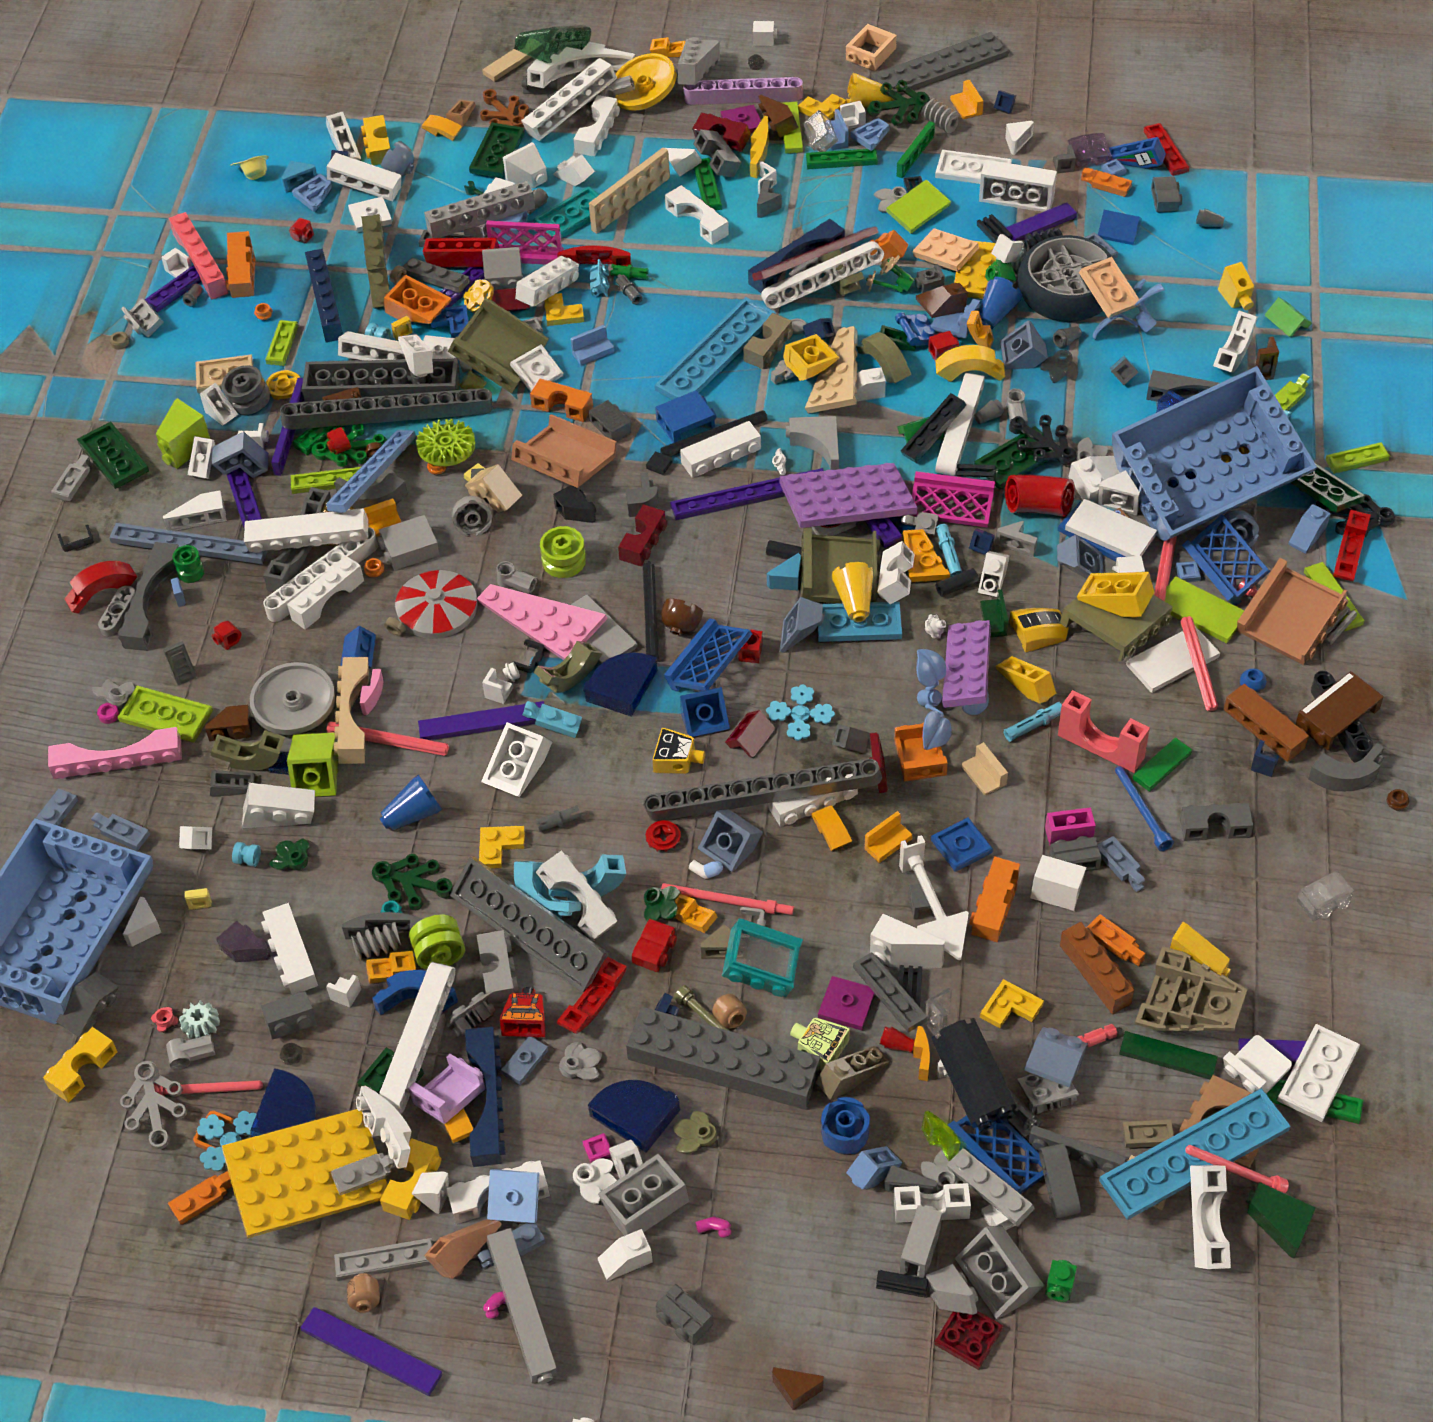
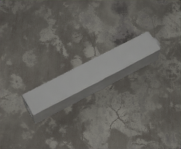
[487,1228,556,1384]

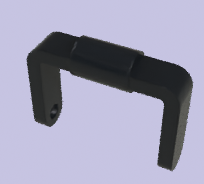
[57,524,94,552]
[513,639,545,673]

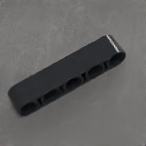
[1311,671,1373,763]

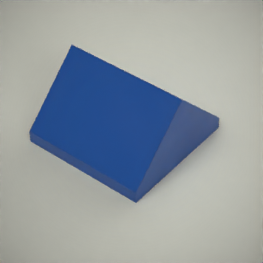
[1098,209,1142,245]
[680,687,730,737]

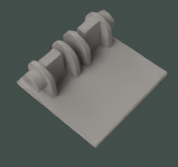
[447,991,495,1037]
[1017,1074,1079,1114]

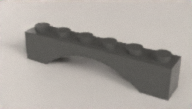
[1146,370,1219,403]
[263,487,331,592]
[118,542,179,651]

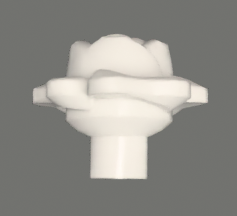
[925,614,946,639]

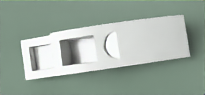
[356,1086,412,1168]

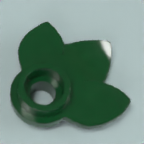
[269,838,310,870]
[644,886,681,922]

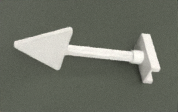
[899,835,969,960]

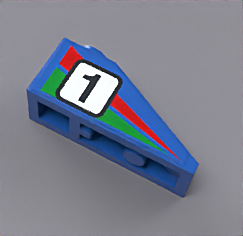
[1105,137,1166,168]

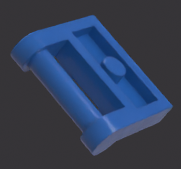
[895,312,937,346]

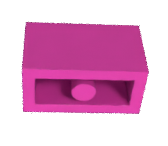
[1045,807,1096,846]

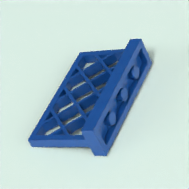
[1182,514,1271,606]
[664,619,752,691]
[943,1115,1044,1194]

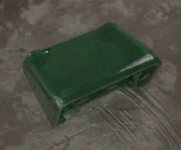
[514,25,591,63]

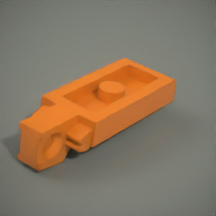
[1081,168,1132,197]
[1086,914,1145,966]
[168,1171,232,1225]

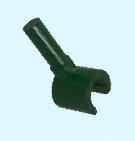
[464,181,484,195]

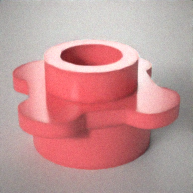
[151,1007,178,1032]

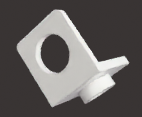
[758,161,777,194]

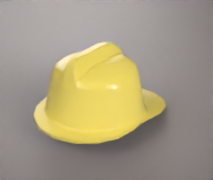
[230,155,269,180]

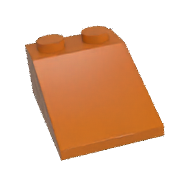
[384,275,452,324]

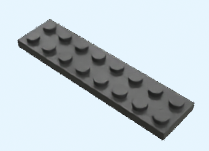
[872,32,1008,95]
[450,857,608,992]

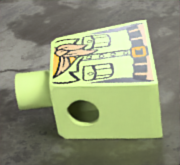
[790,1018,850,1071]

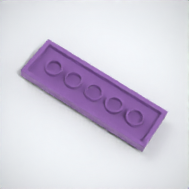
[942,620,991,708]

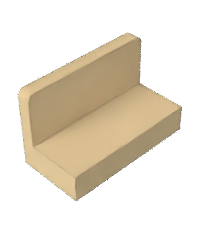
[962,742,1008,796]

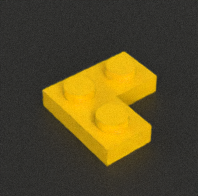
[798,94,846,123]
[544,293,584,326]
[479,826,525,869]
[980,979,1044,1028]

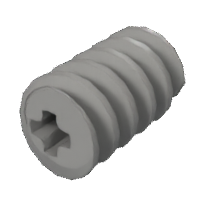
[920,98,959,133]
[351,922,401,961]

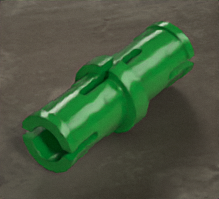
[610,264,649,280]

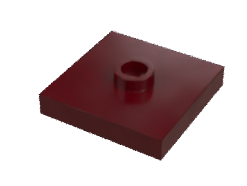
[869,732,888,793]

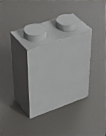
[378,515,440,571]
[900,1205,942,1278]

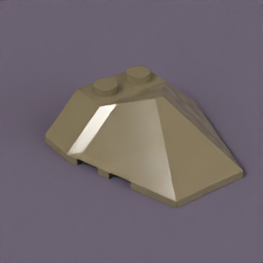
[1135,946,1247,1031]

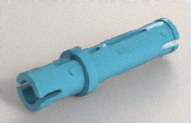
[936,524,963,577]
[1003,702,1062,742]

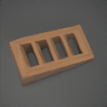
[446,100,476,128]

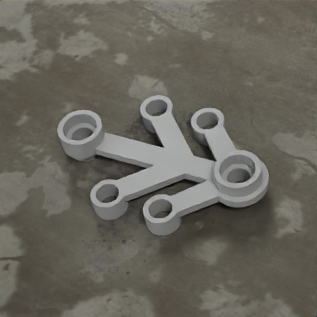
[120,1061,187,1149]

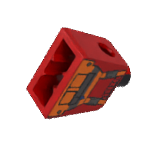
[500,987,546,1037]

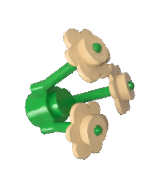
[866,255,915,293]

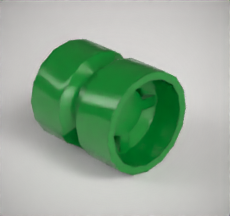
[173,545,204,583]

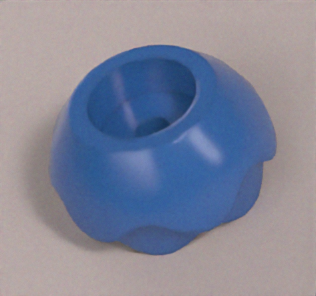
[1240,668,1267,692]

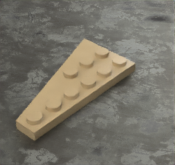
[805,326,858,413]

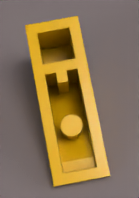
[996,656,1057,704]

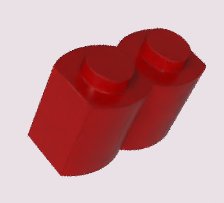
[632,919,677,972]

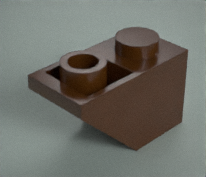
[205,705,252,741]

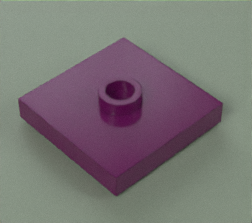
[720,104,761,134]
[818,976,875,1031]

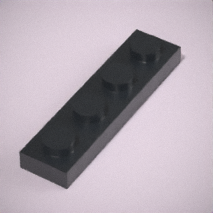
[901,393,967,463]

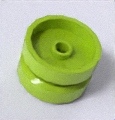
[540,526,586,578]
[409,914,466,969]

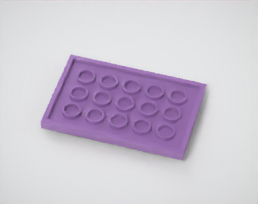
[780,463,917,528]

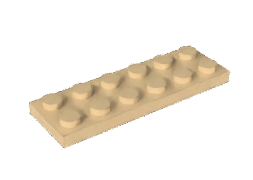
[589,147,670,234]

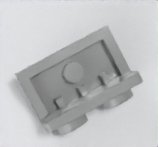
[121,298,164,338]

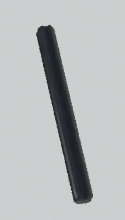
[660,410,768,456]
[643,561,658,662]

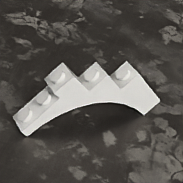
[527,42,635,88]

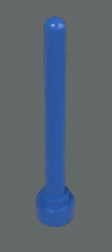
[1115,766,1174,851]

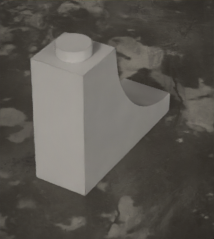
[786,416,839,470]

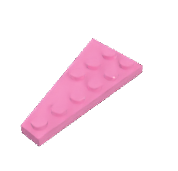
[477,584,608,660]

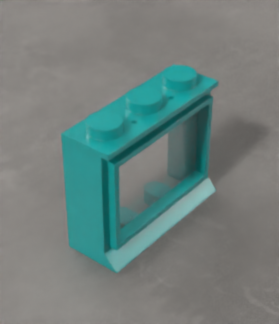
[722,918,803,997]

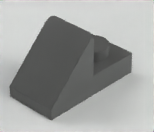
[757,180,782,218]

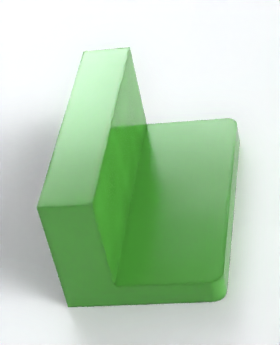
[1265,297,1312,337]

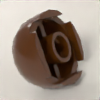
[661,598,704,636]

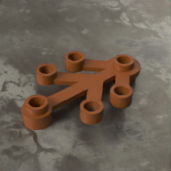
[480,89,529,128]

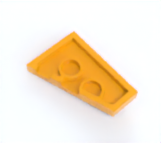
[903,529,950,582]

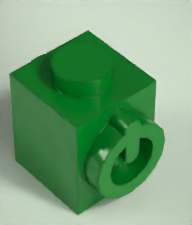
[985,259,1016,283]
[1045,1260,1077,1302]

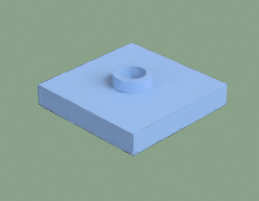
[487,1169,539,1223]

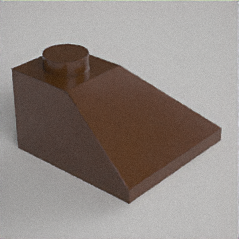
[916,283,968,318]

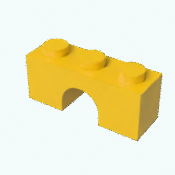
[361,115,390,165]
[43,1027,118,1103]
[380,1138,441,1220]

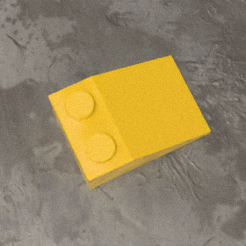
[1077,572,1154,618]

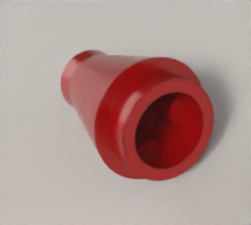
[879,1026,915,1053]

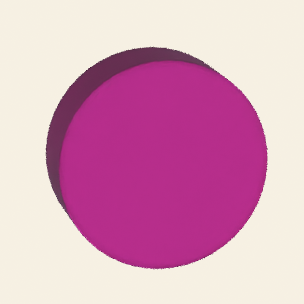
[97,703,120,724]

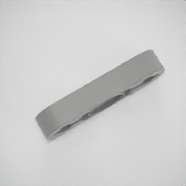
[98,586,135,637]

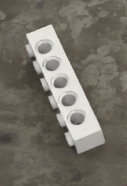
[521,58,617,141]

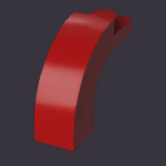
[65,561,138,614]

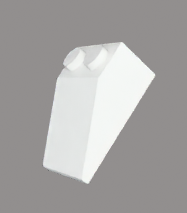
[1068,456,1120,503]
[481,723,552,797]
[870,914,945,968]

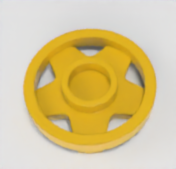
[463,279,494,313]
[266,370,300,400]

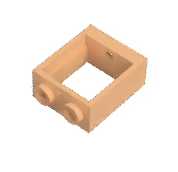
[846,24,897,71]

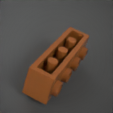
[1224,684,1309,762]
[1060,922,1134,1014]

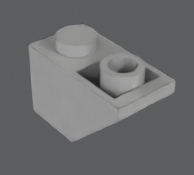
[926,1264,978,1315]

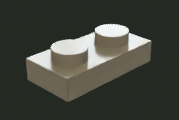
[1122,1120,1174,1148]

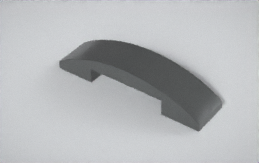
[342,912,422,939]

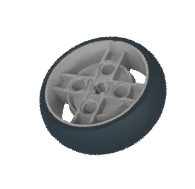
[1018,235,1115,322]

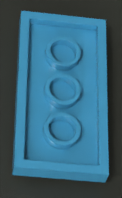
[818,602,902,642]

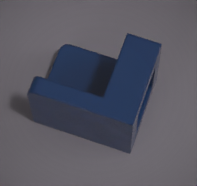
[803,318,836,339]
[1251,740,1279,777]

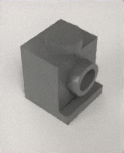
[915,264,945,293]

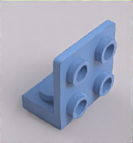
[931,299,980,338]

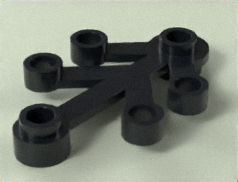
[1009,415,1076,465]
[1316,494,1395,538]

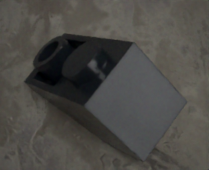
[553,485,596,523]

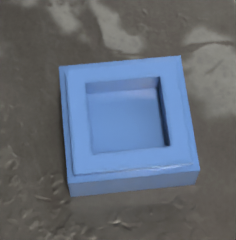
[1101,159,1127,177]
[1176,561,1201,582]
[171,577,186,607]

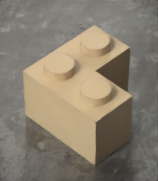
[465,464,522,513]

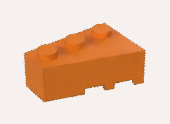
[226,231,256,298]
[969,856,1020,943]

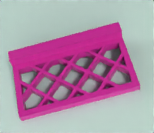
[486,221,564,265]
[911,471,995,528]

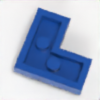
[431,305,469,338]

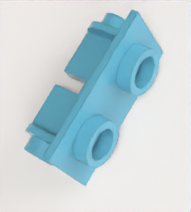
[590,259,610,297]

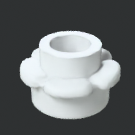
[503,662,520,682]

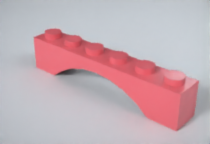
[169,212,228,300]

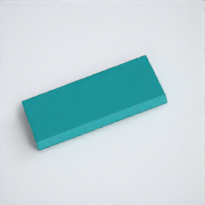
[533,186,600,239]

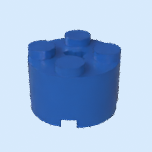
[821,1097,870,1154]

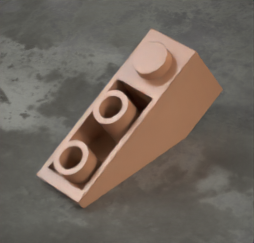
[424,1219,502,1279]

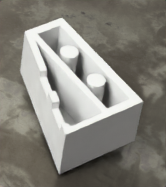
[242,783,315,829]

